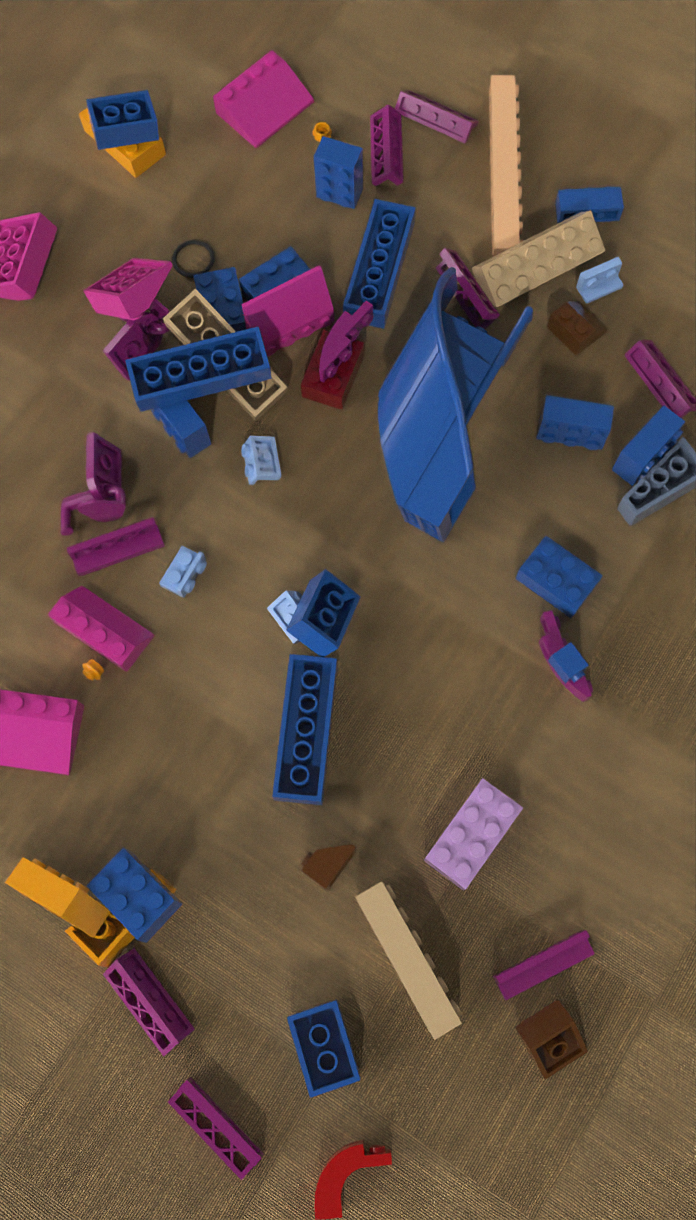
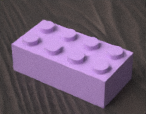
[424,778,523,891]

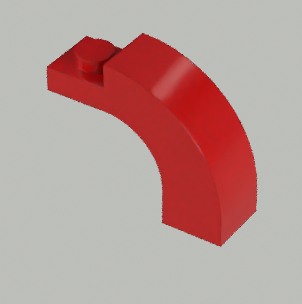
[314,1140,392,1220]

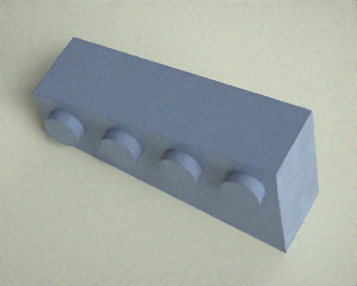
[617,437,696,527]

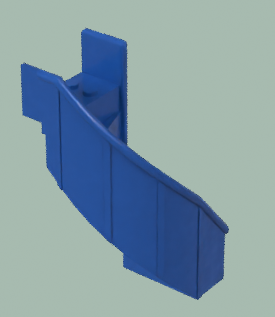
[378,267,533,543]

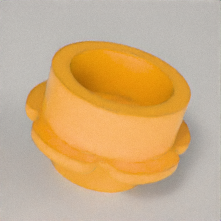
[312,122,332,142]
[82,659,104,681]

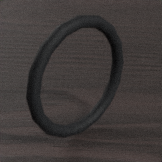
[172,240,215,278]

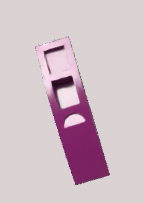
[319,301,374,383]
[538,610,593,702]

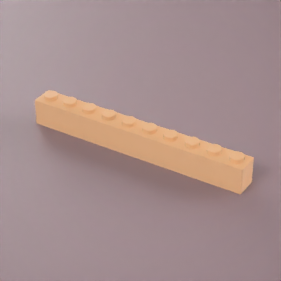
[489,75,523,257]

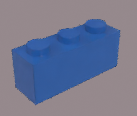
[555,186,624,223]

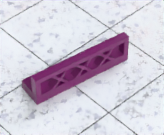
[395,90,479,143]
[370,104,404,186]
[436,248,500,329]
[625,340,696,418]
[66,517,165,577]
[493,930,595,1001]
[103,948,195,1057]
[168,1077,264,1180]

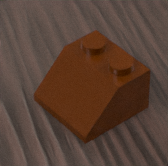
[547,301,608,356]
[301,844,357,892]
[515,1000,588,1080]

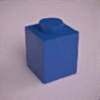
[548,642,589,684]

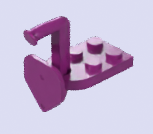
[103,298,170,381]
[60,432,126,536]

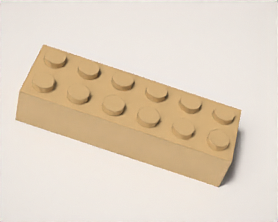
[472,210,605,307]
[163,288,287,421]
[355,881,463,1040]

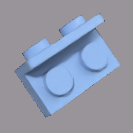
[576,257,623,303]
[241,436,282,485]
[159,546,207,598]
[267,590,303,644]

